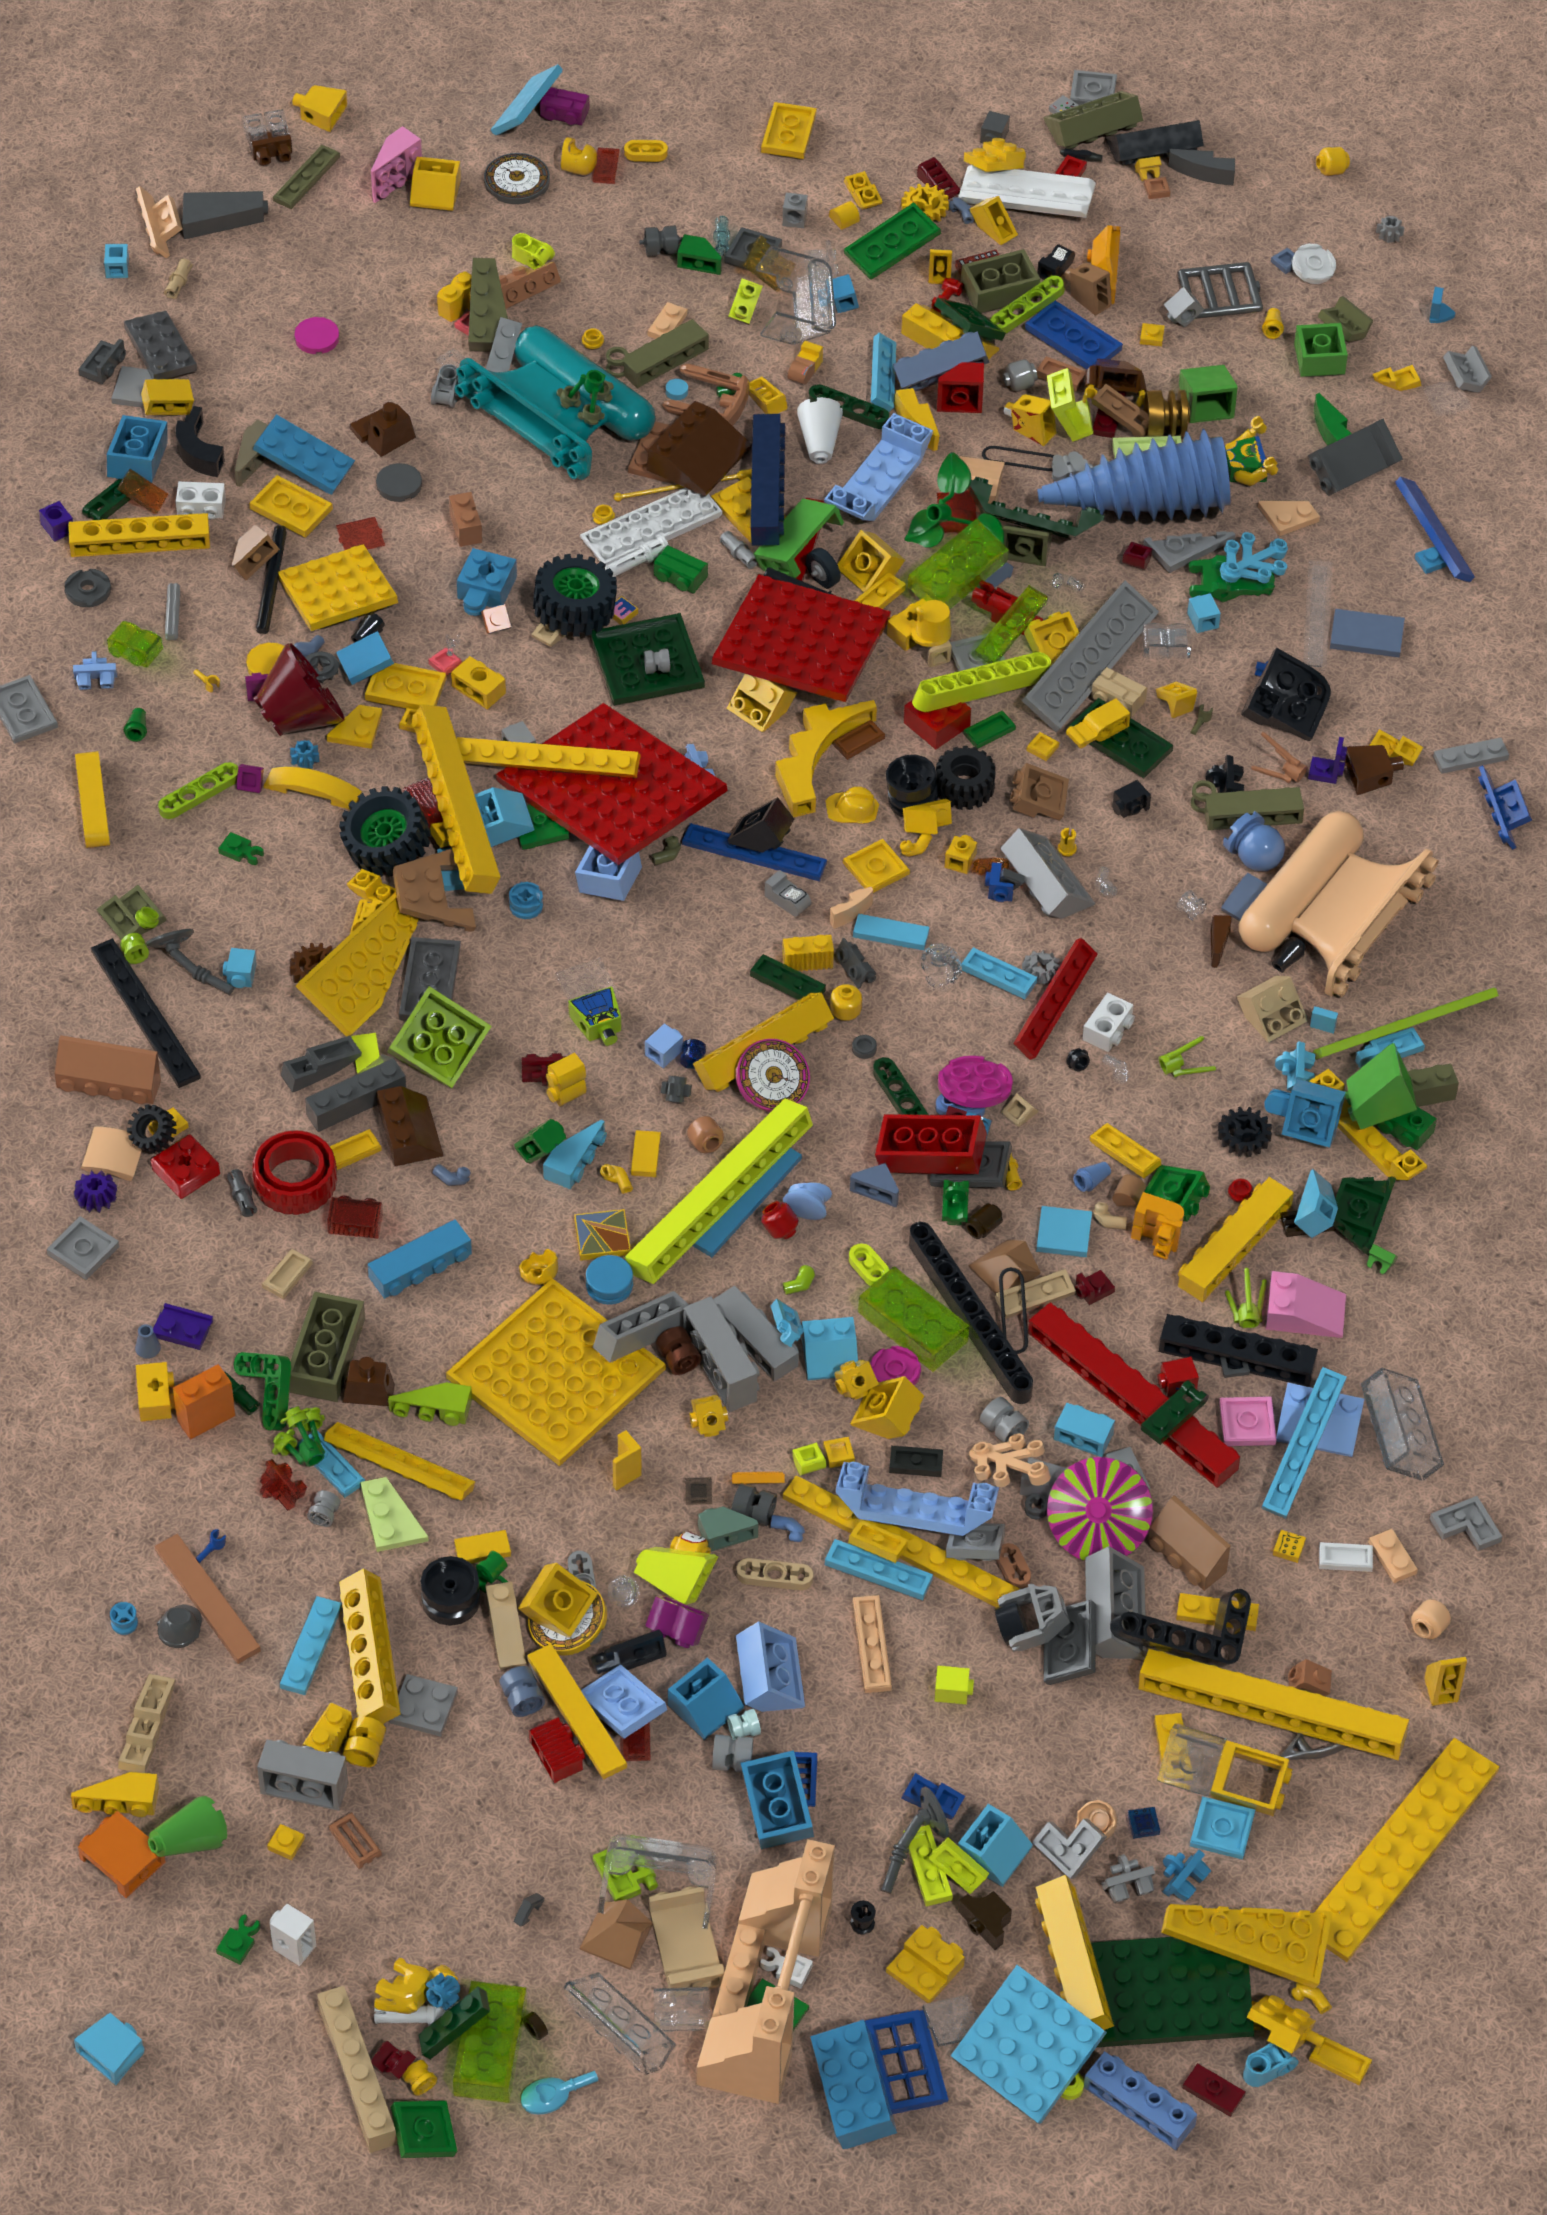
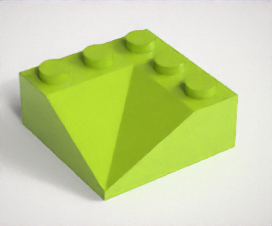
[387,986,492,1089]

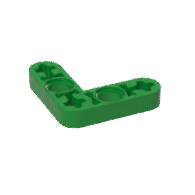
[234,1352,291,1431]

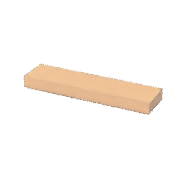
[853,1595,892,1693]

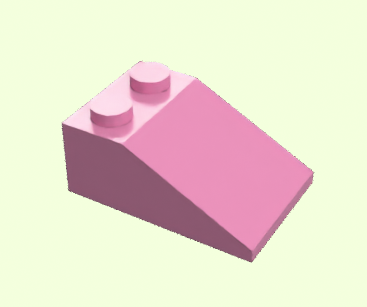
[1266,1271,1346,1338]

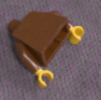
[1082,358,1147,408]

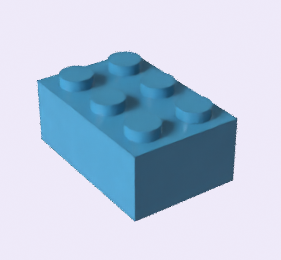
[107,415,168,483]
[741,1750,814,1849]

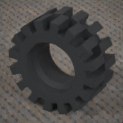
[127,1104,177,1153]

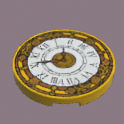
[528,1581,607,1656]

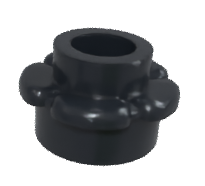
[1066,1048,1090,1072]

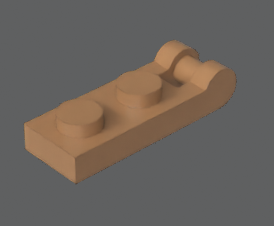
[1092,384,1149,437]

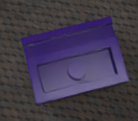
[153,1303,213,1350]

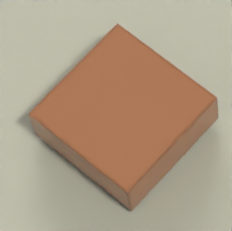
[1144,177,1171,199]

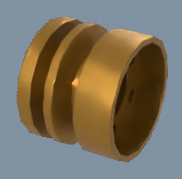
[1144,390,1190,437]

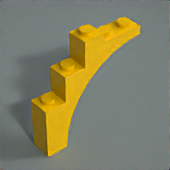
[775,700,877,818]

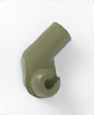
[651,836,681,866]

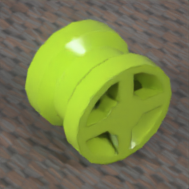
[120,933,149,964]

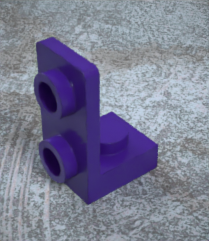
[1308,737,1347,784]

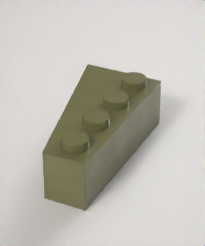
[468,258,508,352]

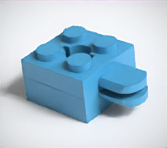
[457,548,517,616]
[1264,1079,1346,1148]

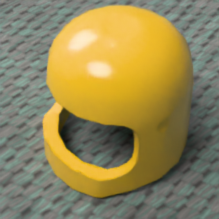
[561,137,597,175]

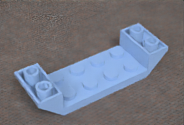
[824,413,933,521]
[836,1462,999,1536]

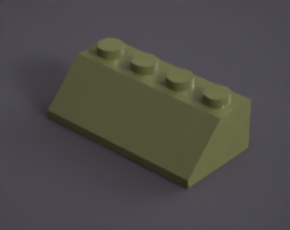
[1043,91,1143,149]

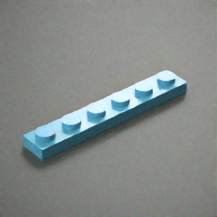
[1262,1367,1347,1519]

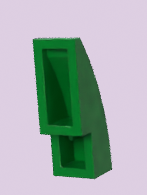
[1314,393,1352,446]

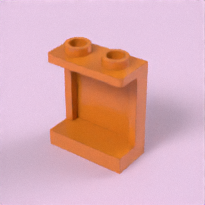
[78,1811,166,1898]

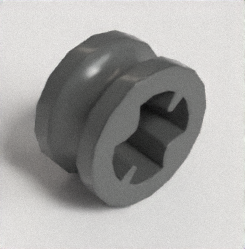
[1025,1494,1048,1520]

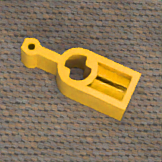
[1066,698,1130,749]

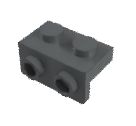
[78,339,126,384]

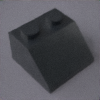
[727,797,795,853]

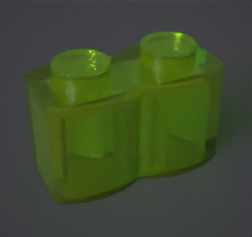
[107,621,163,667]

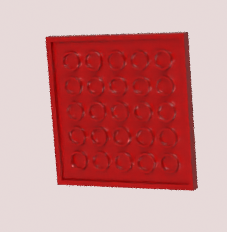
[712,574,891,702]

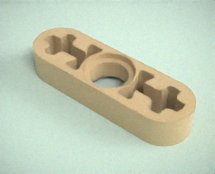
[737,1558,813,1590]

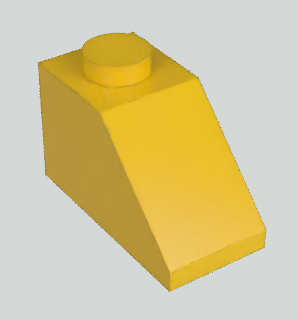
[970,196,1018,245]
[928,249,952,284]

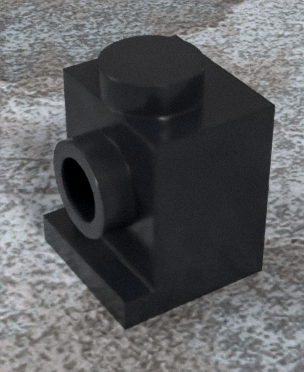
[1112,780,1151,818]

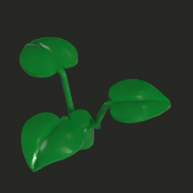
[904,452,1004,553]

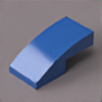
[901,1773,965,1819]

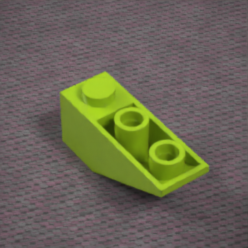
[388,1382,472,1426]

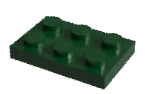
[934,297,1006,341]

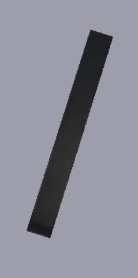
[909,1221,1033,1404]

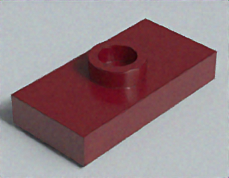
[1182,2063,1246,2117]

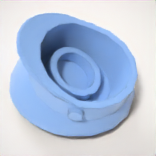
[783,1183,832,1220]

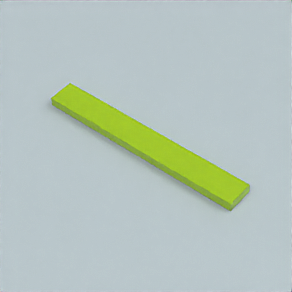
[1313,987,1499,1060]

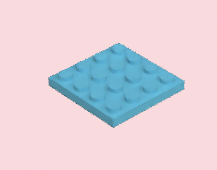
[951,1965,1107,2124]

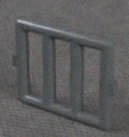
[1177,262,1263,319]

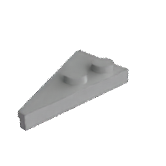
[1144,531,1235,573]

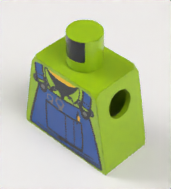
[568,986,621,1046]

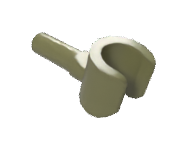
[1190,704,1213,735]

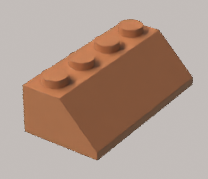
[55,1035,161,1104]

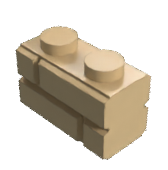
[1091,667,1147,718]

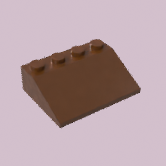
[647,401,752,497]

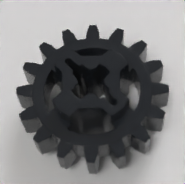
[1218,1107,1272,1157]

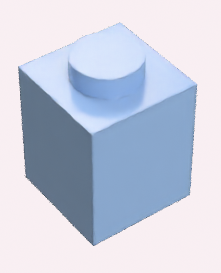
[645,1023,683,1068]

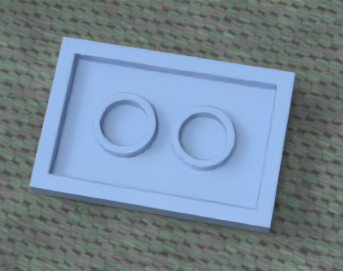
[581,1664,667,1739]

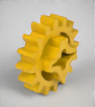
[901,183,949,222]

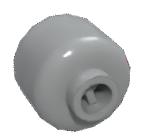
[1003,359,1038,392]

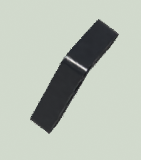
[1110,1589,1251,1667]

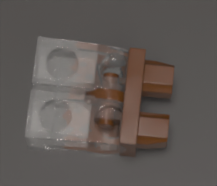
[242,109,292,166]

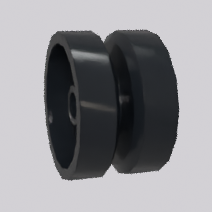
[420,1556,480,1626]

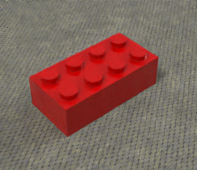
[875,1114,987,1174]

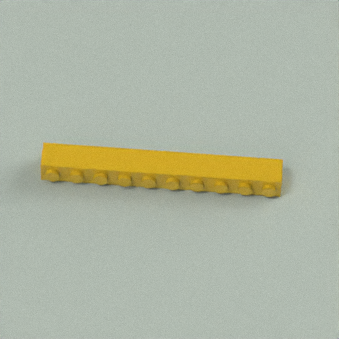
[412,704,501,894]
[1138,1649,1409,1760]

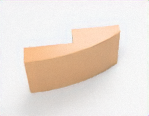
[830,887,873,929]

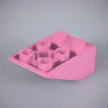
[371,126,422,203]

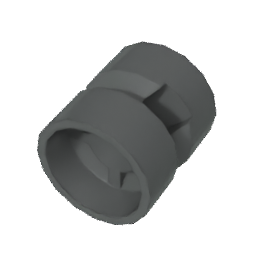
[731,1483,777,1527]

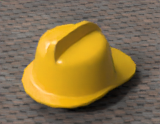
[825,786,879,824]

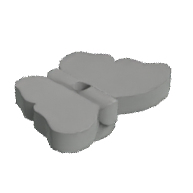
[1052,451,1093,481]

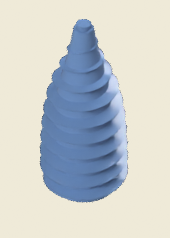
[1037,429,1231,521]

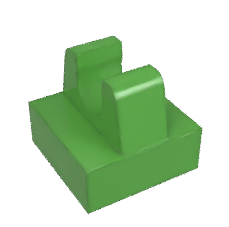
[1367,1244,1398,1274]

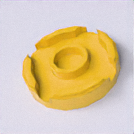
[246,642,284,676]

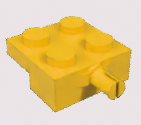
[1247,1995,1326,2054]

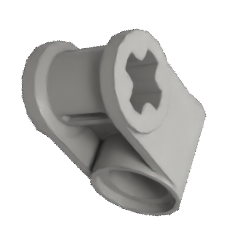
[431,364,458,408]

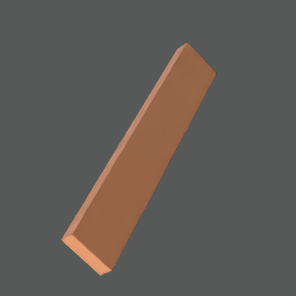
[155,1533,261,1664]

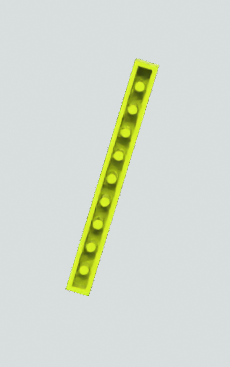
[625,1098,813,1284]

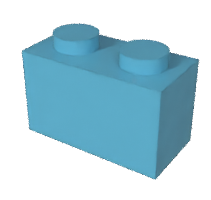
[1054,1402,1115,1457]

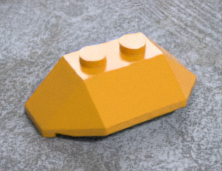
[1087,225,1121,304]

